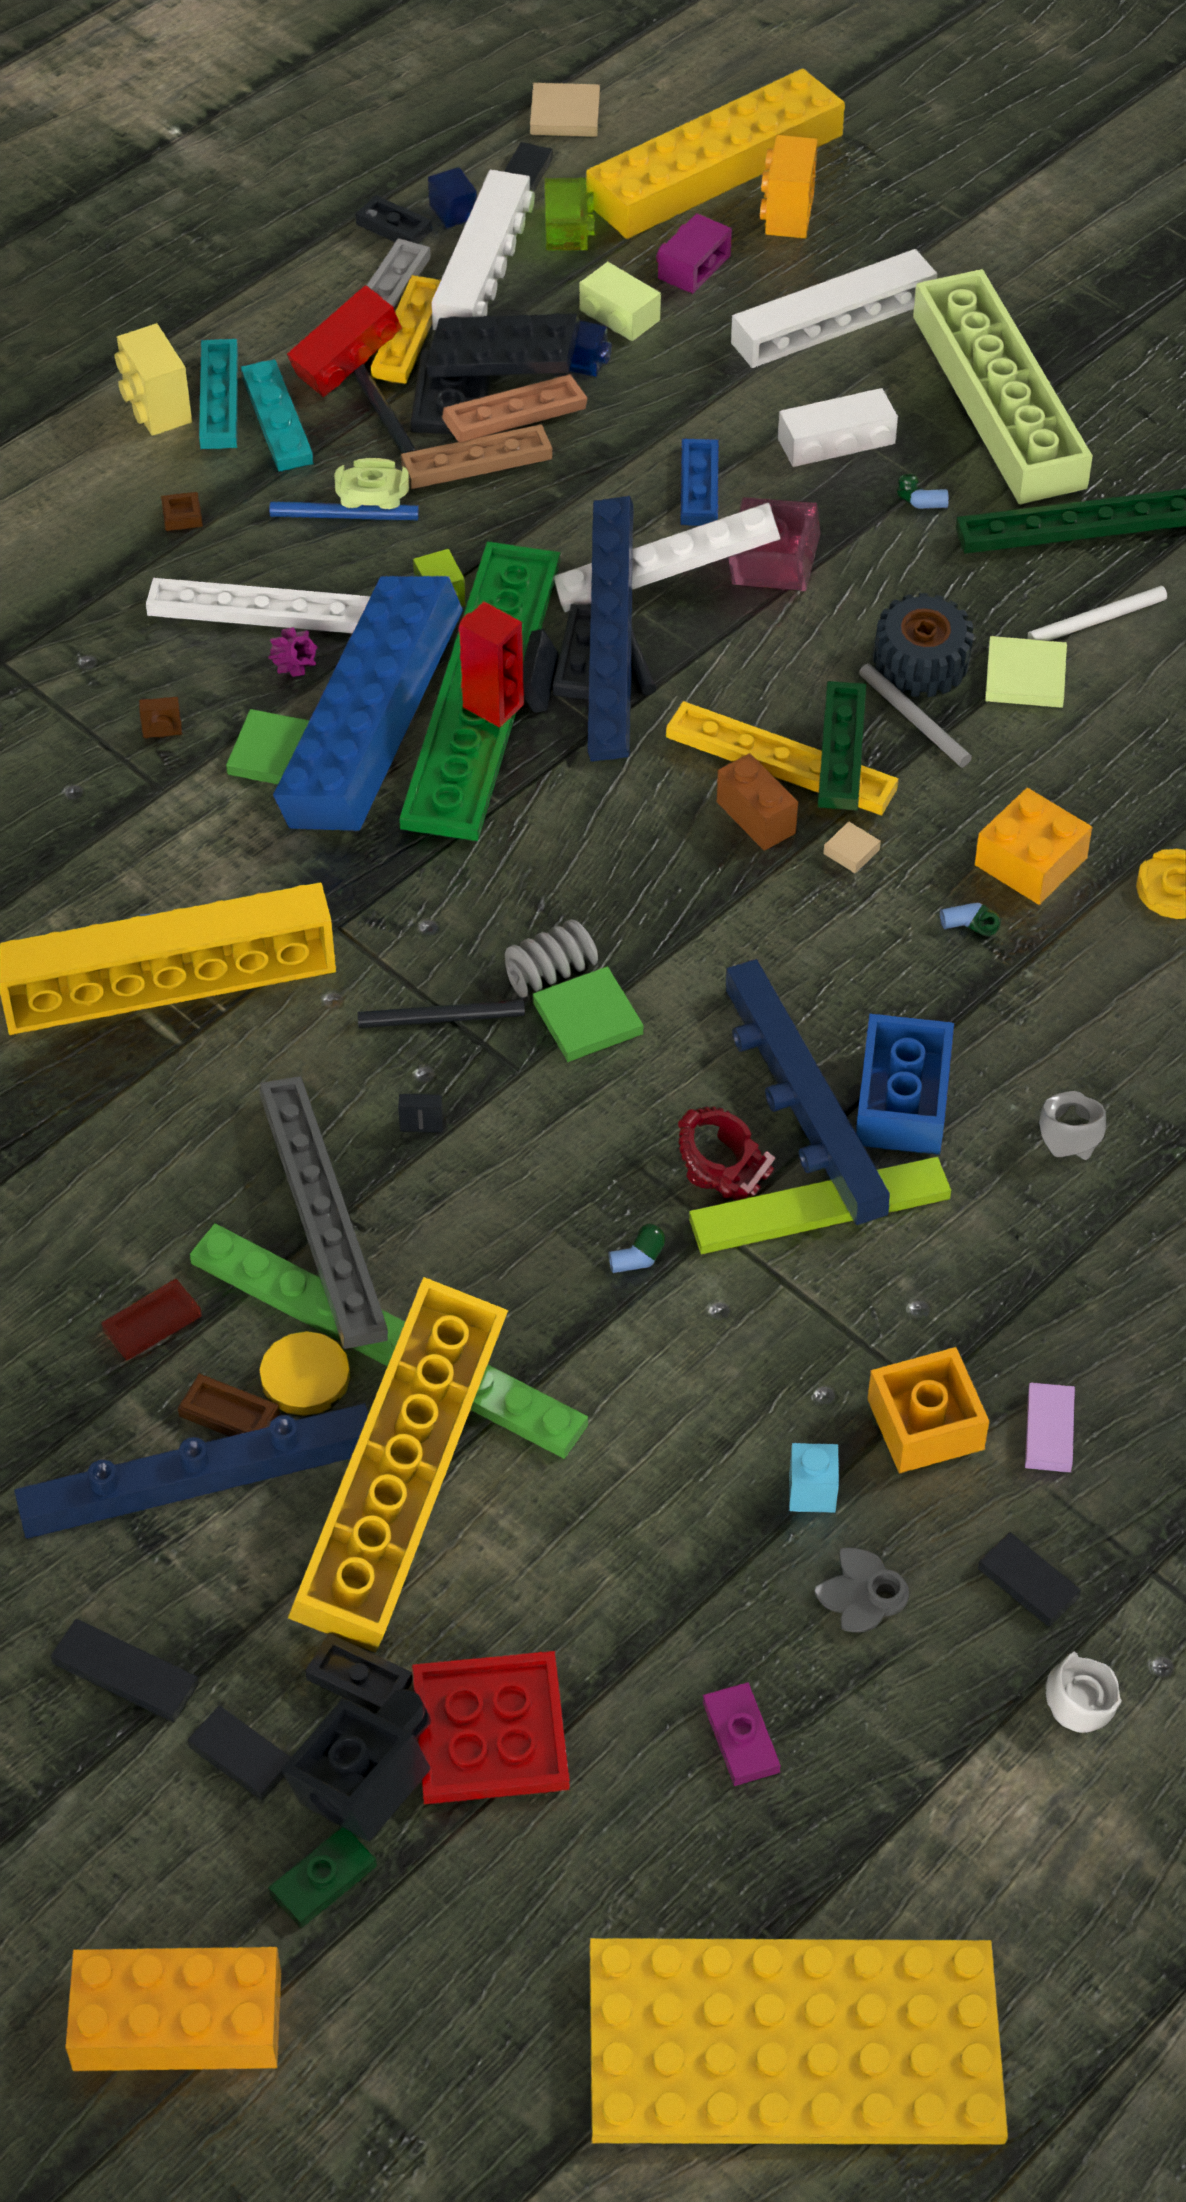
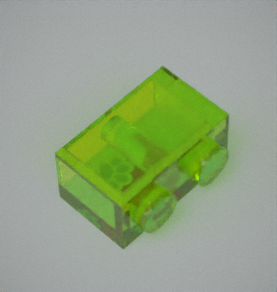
[545,178,594,251]

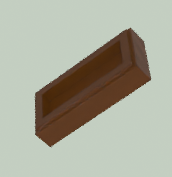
[178,1373,280,1437]

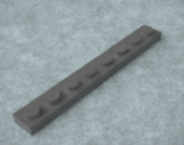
[260,1076,388,1349]

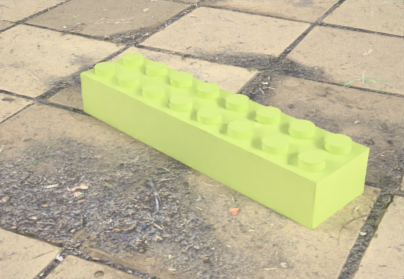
[913,269,1093,505]

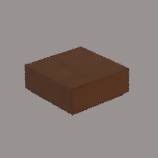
[161,492,203,531]

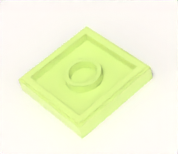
[985,636,1067,708]

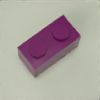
[656,213,732,294]

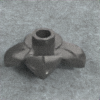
[814,1548,909,1633]

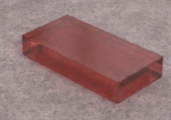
[101,1278,202,1361]

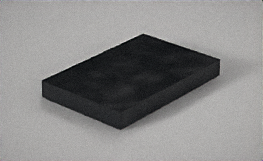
[410,350,492,434]

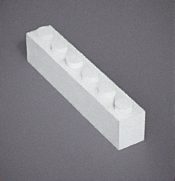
[432,170,535,330]
[731,249,937,368]

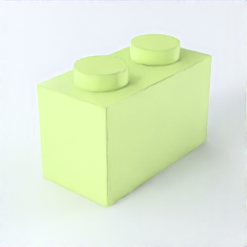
[579,262,661,341]

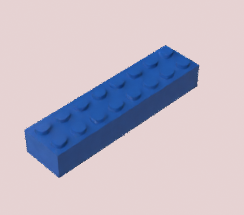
[273,576,463,831]

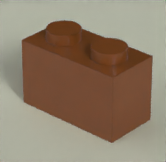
[717,753,798,851]

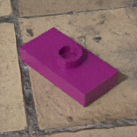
[703,1682,781,1786]

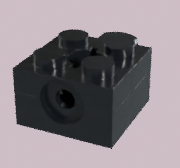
[281,1690,431,1842]

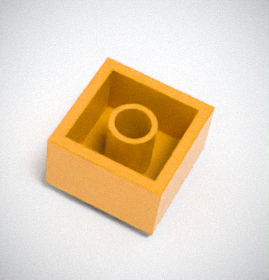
[760,135,818,239]
[975,787,1092,905]
[867,1347,989,1473]

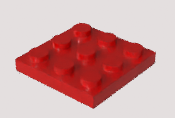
[412,1651,570,1804]

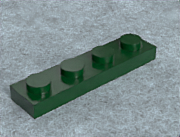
[818,681,866,810]

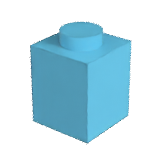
[789,1443,839,1513]

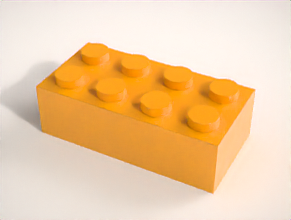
[66,1947,281,2071]

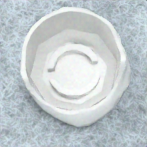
[1046,1652,1121,1733]

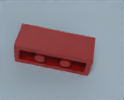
[287,285,402,398]
[458,602,524,728]

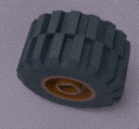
[873,593,974,698]

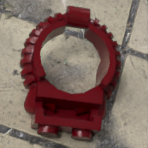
[678,1106,775,1201]

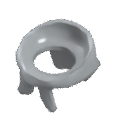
[1039,1091,1106,1160]

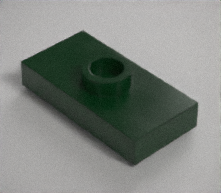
[268,1827,377,1929]

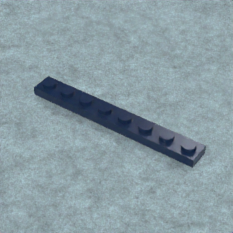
[588,496,633,762]

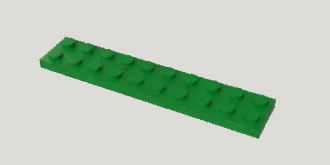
[399,542,561,841]

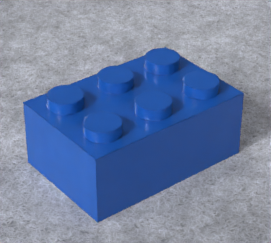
[856,1014,954,1155]

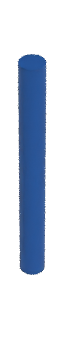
[269,502,419,521]

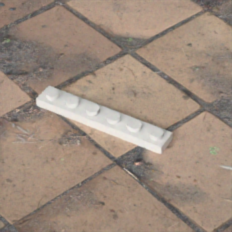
[554,503,780,612]
[146,578,371,633]

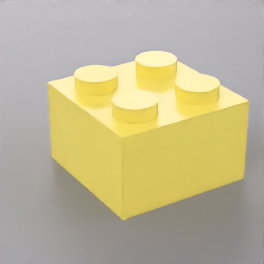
[114,323,192,436]

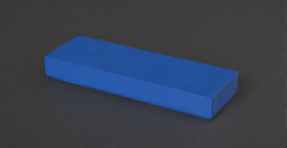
[680,439,718,526]

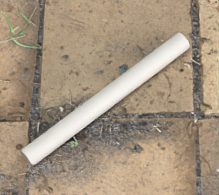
[1027,586,1167,641]

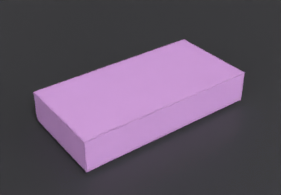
[1025,1383,1075,1472]

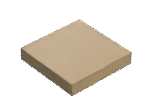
[530,83,600,137]

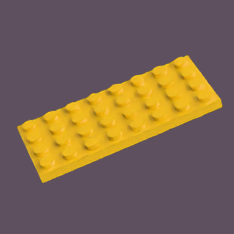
[590,1938,1008,2144]

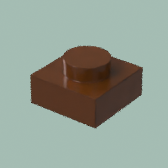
[139,697,183,738]

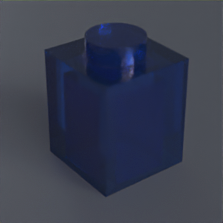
[428,167,477,228]
[569,321,612,377]

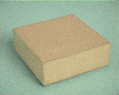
[824,822,881,873]

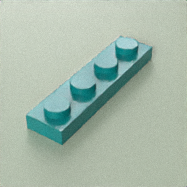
[199,339,238,449]
[241,359,314,472]

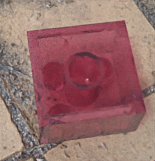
[728,497,821,591]

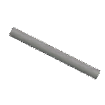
[859,663,972,767]

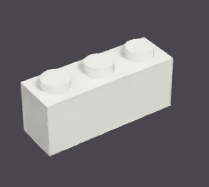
[778,388,898,467]

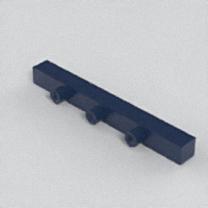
[726,959,890,1225]
[14,1403,368,1539]

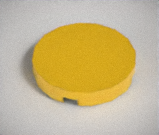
[1136,848,1186,919]
[260,1331,350,1416]

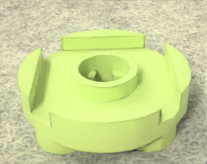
[334,458,409,509]

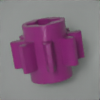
[268,627,318,677]

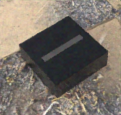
[398,1094,443,1133]

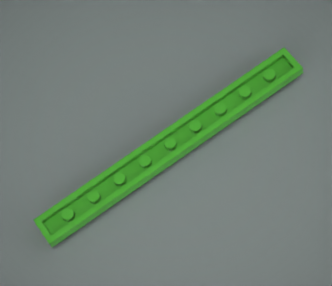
[190,1223,588,1459]

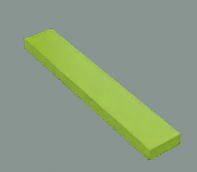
[689,1157,951,1254]

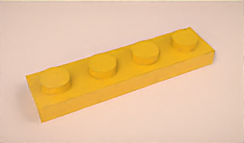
[371,275,441,384]

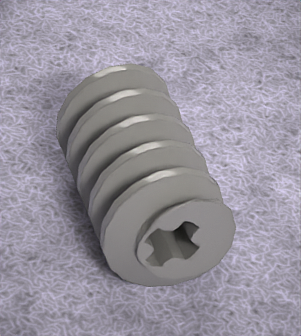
[505,919,598,997]

